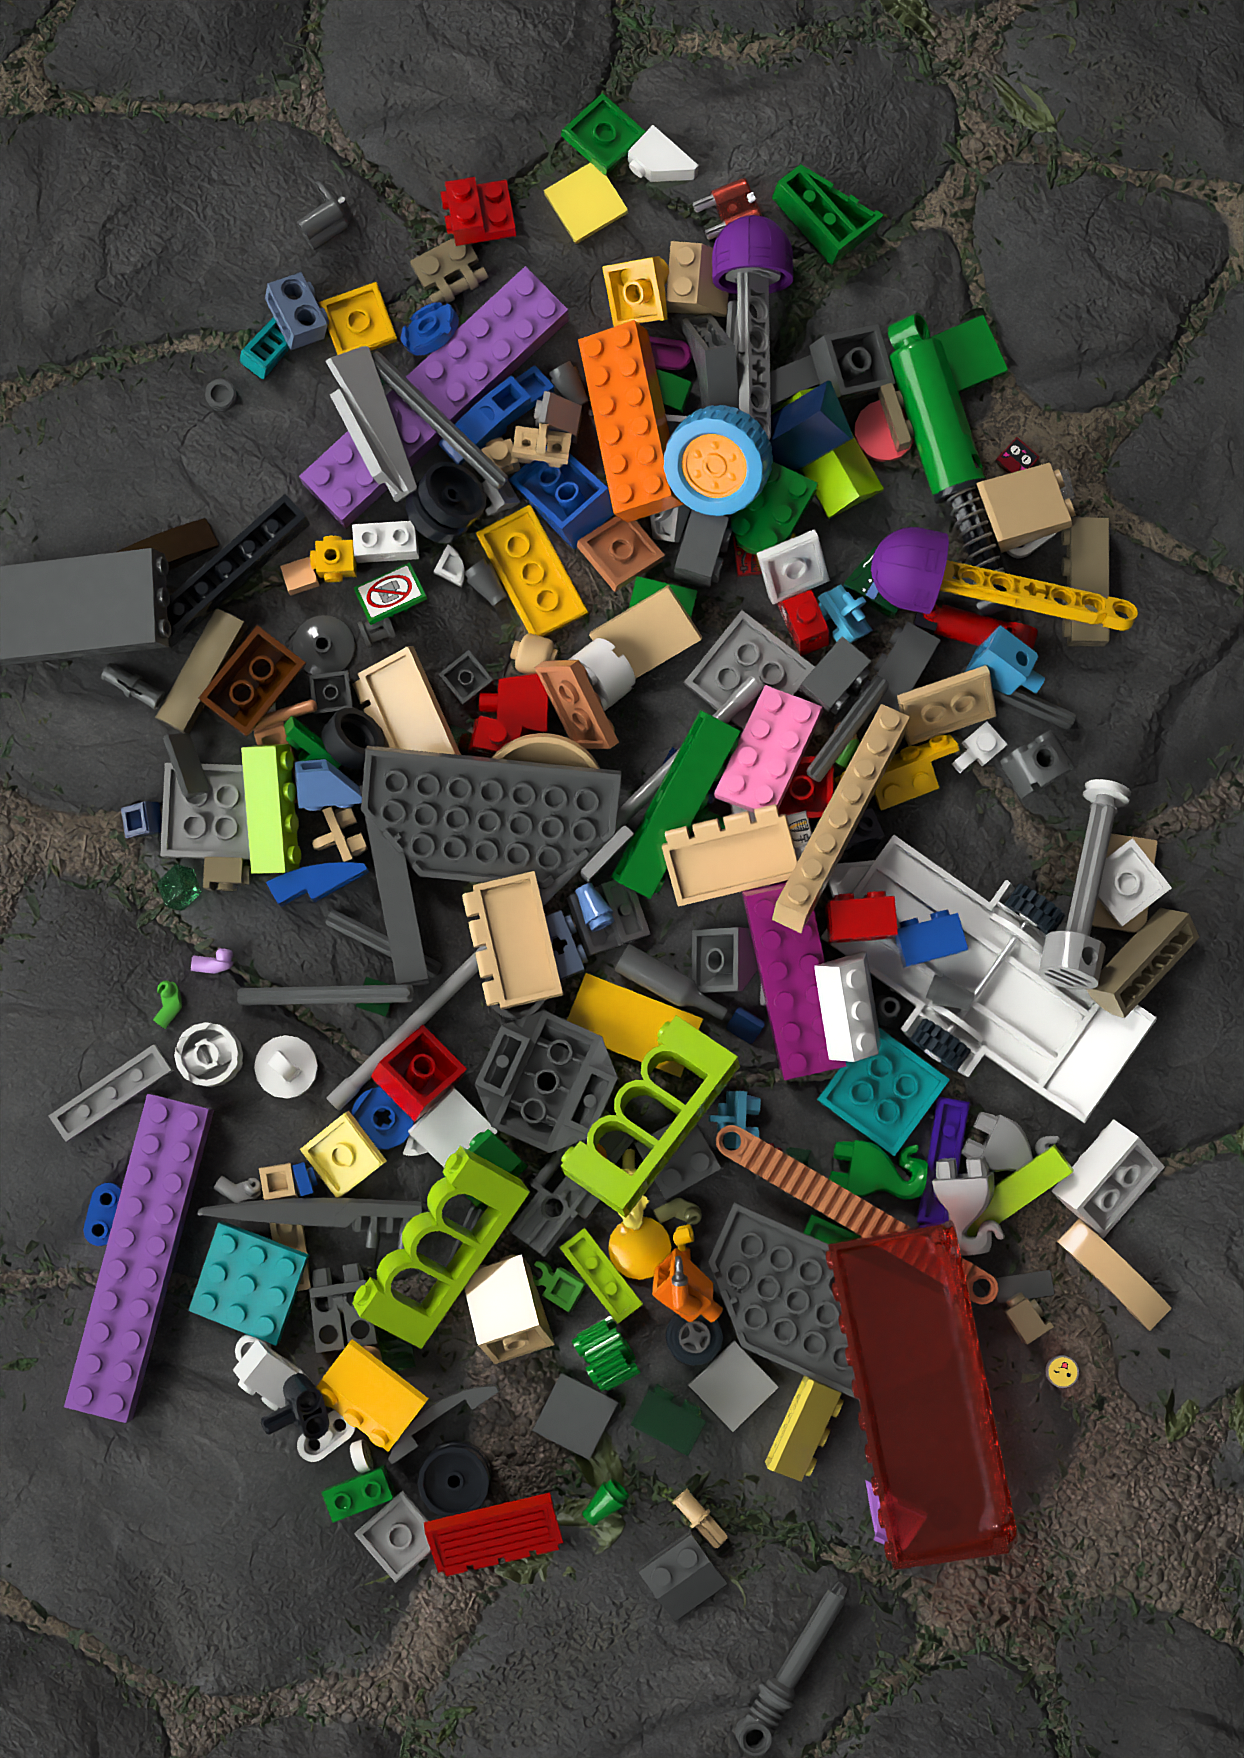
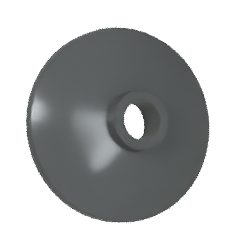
[293,615,355,675]

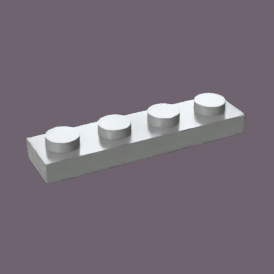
[49,1044,173,1142]

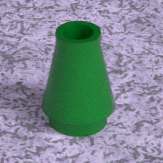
[582,1478,629,1526]

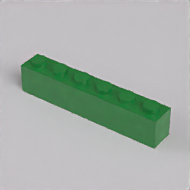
[611,710,740,899]

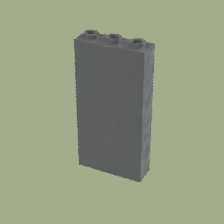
[0,548,171,666]

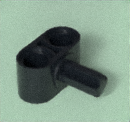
[261,1373,329,1440]

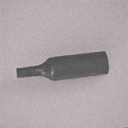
[614,944,728,1020]

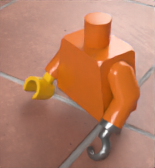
[652,1224,723,1323]

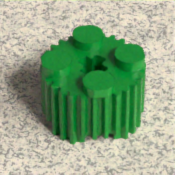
[572,1316,641,1392]

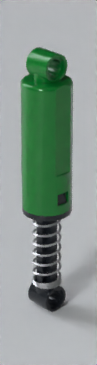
[888,313,1012,617]

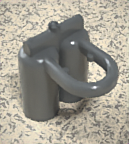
[297,181,353,250]

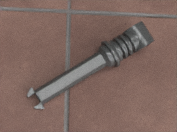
[735,1581,847,1756]

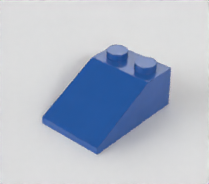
[508,446,614,549]

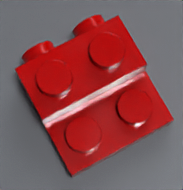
[440,177,516,246]

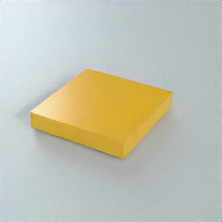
[318,282,398,355]

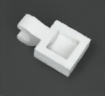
[952,721,1007,773]

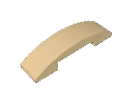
[259,1163,311,1291]
[1057,1219,1172,1331]

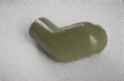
[653,1198,702,1225]

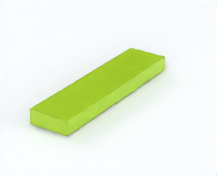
[967,1144,1074,1237]

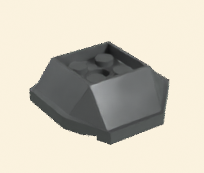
[475,1010,618,1153]

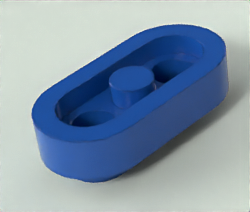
[83,1183,122,1246]

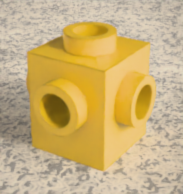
[310,536,357,582]

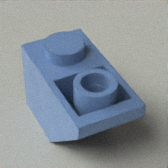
[294,759,362,811]

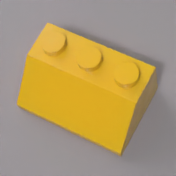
[316,1339,429,1452]

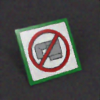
[354,562,427,625]

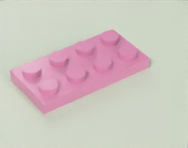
[714,685,823,813]

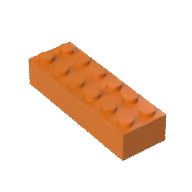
[578,320,684,523]

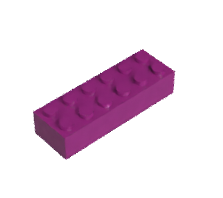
[742,880,846,1080]

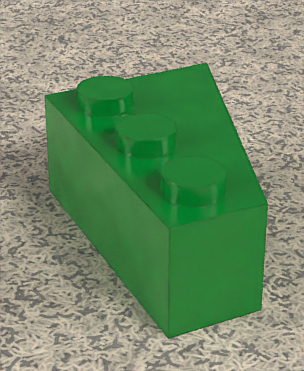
[772,164,884,265]

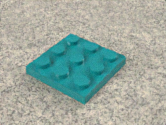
[817,1027,950,1156]
[188,1221,309,1345]

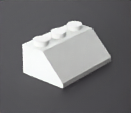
[814,951,881,1062]
[1052,1119,1164,1238]

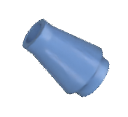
[575,883,615,932]

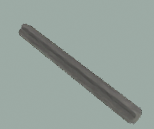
[372,351,508,490]
[237,985,414,1005]

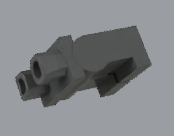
[309,1263,380,1353]

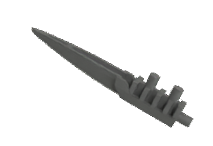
[197,1198,428,1249]

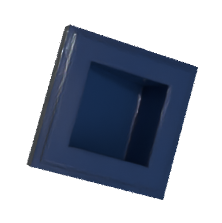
[121,801,162,839]
[726,1007,765,1044]

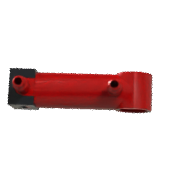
[913,599,1038,650]

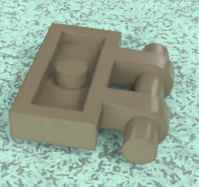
[410,238,489,303]

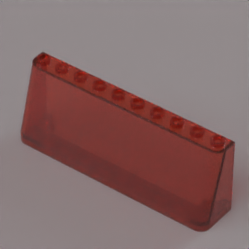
[826,1220,1018,1570]

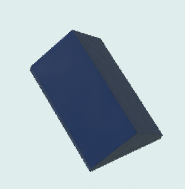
[769,381,854,472]

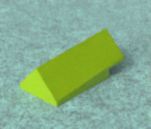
[771,387,884,519]

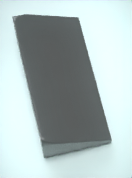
[163,733,209,799]

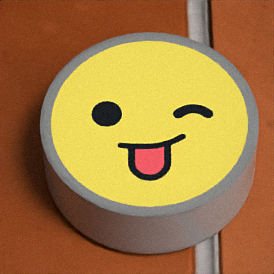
[1045,1355,1079,1388]

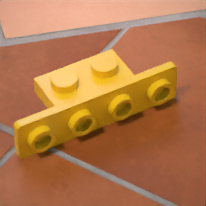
[835,734,960,811]

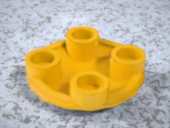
[608,1216,671,1280]

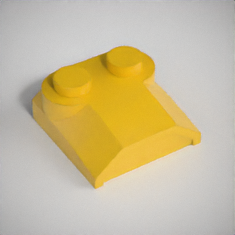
[602,256,669,327]

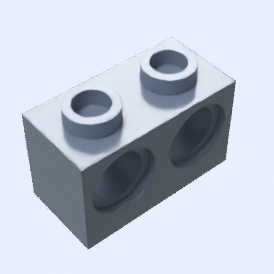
[265,272,329,350]

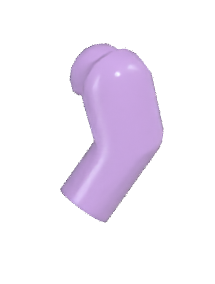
[191,949,234,974]

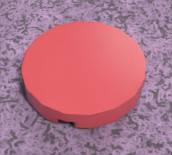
[854,400,914,462]

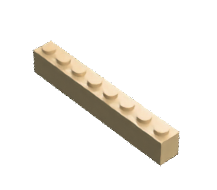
[772,704,910,933]

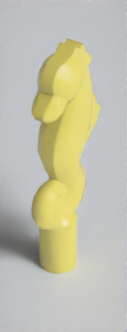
[618,1149,649,1231]

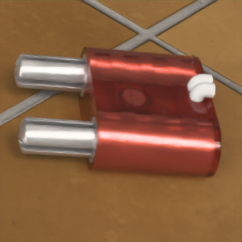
[693,177,762,240]

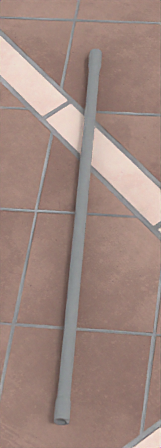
[326,676,763,1111]

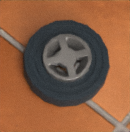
[666,1314,723,1366]

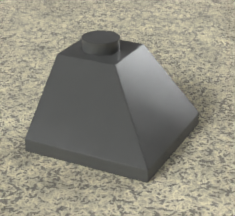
[692,927,758,993]

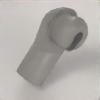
[213,1176,261,1203]

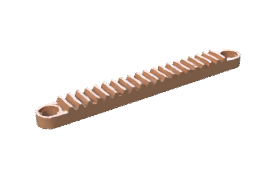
[715,1125,998,1304]

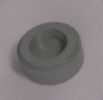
[205,379,237,412]

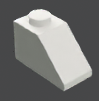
[628,125,698,182]

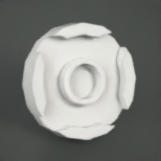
[254,1035,318,1099]

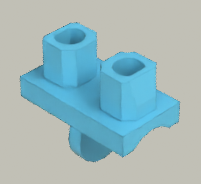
[818,584,872,643]
[708,1091,761,1149]

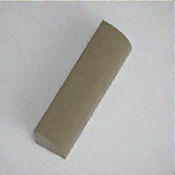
[155,609,248,734]
[1086,908,1200,1018]

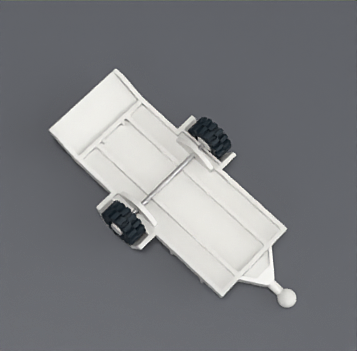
[795,835,1157,1123]

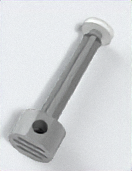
[1038,779,1131,990]

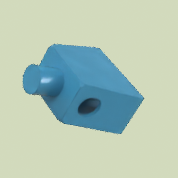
[965,626,1045,695]

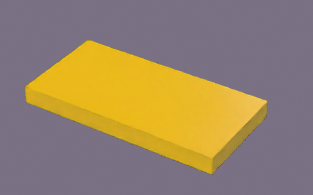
[476,504,588,637]
[567,973,703,1078]

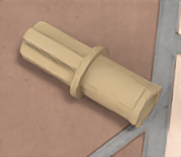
[672,1488,728,1549]

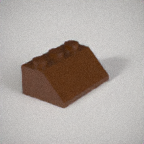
[198,625,306,737]

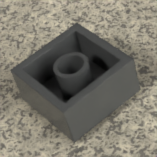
[438,650,494,707]
[309,670,354,717]

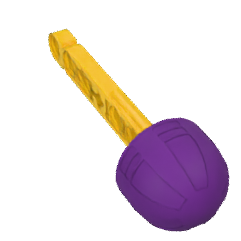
[871,527,1138,631]

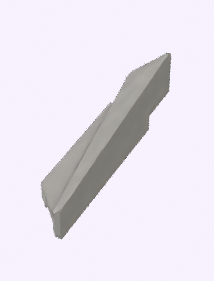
[326,346,417,502]

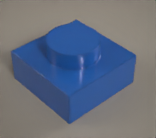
[292,1162,318,1197]

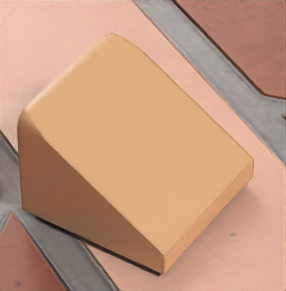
[280,556,320,596]

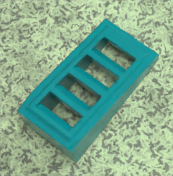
[240,317,289,379]

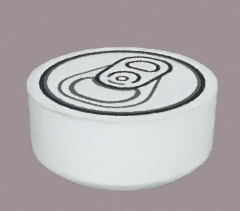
[350,1439,373,1474]

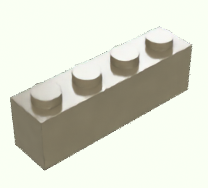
[1061,517,1110,647]

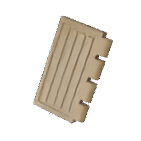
[352,646,461,755]
[662,804,798,907]
[462,871,563,1010]

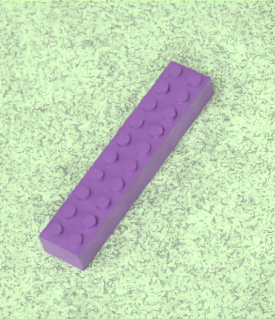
[299,266,569,529]
[64,1094,214,1423]

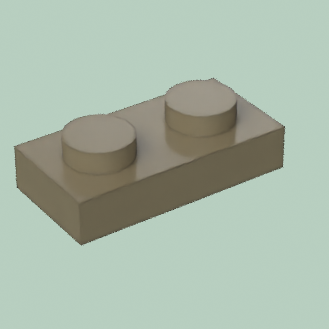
[878,383,914,452]

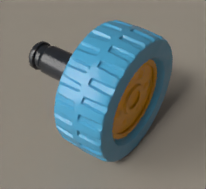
[663,405,773,516]

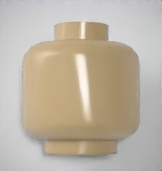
[510,633,558,675]

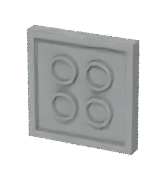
[684,610,815,731]
[160,763,250,860]

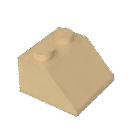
[666,241,728,317]

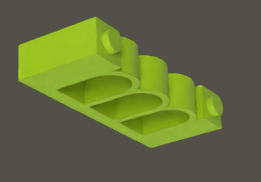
[561,1015,740,1218]
[352,1145,530,1349]

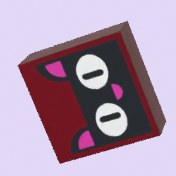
[995,437,1040,474]

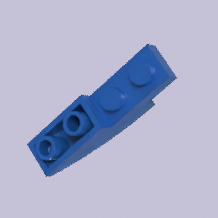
[439,365,555,465]

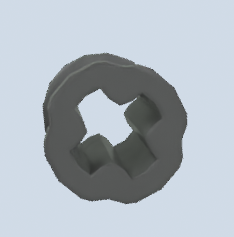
[357,617,396,648]

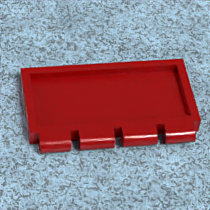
[423,1492,563,1577]

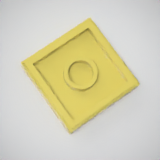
[544,163,628,244]
[300,1111,387,1198]

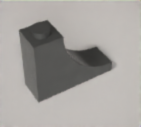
[681,314,739,409]

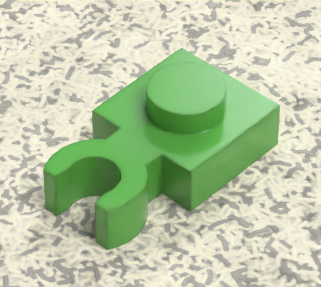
[533,1260,587,1312]

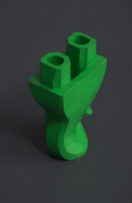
[829,1140,928,1200]

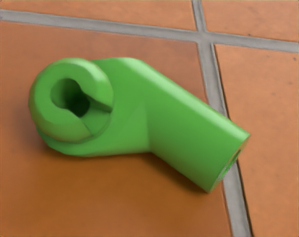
[153,980,182,1029]

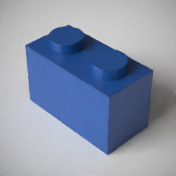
[895,909,968,968]

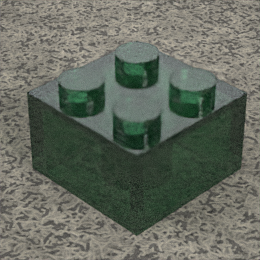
[630,1384,706,1456]

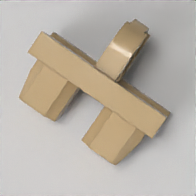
[512,423,572,468]
[312,807,368,863]

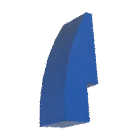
[266,862,370,907]

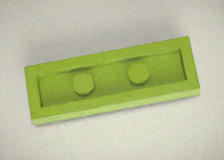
[559,1228,643,1324]

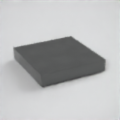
[532,1372,618,1460]

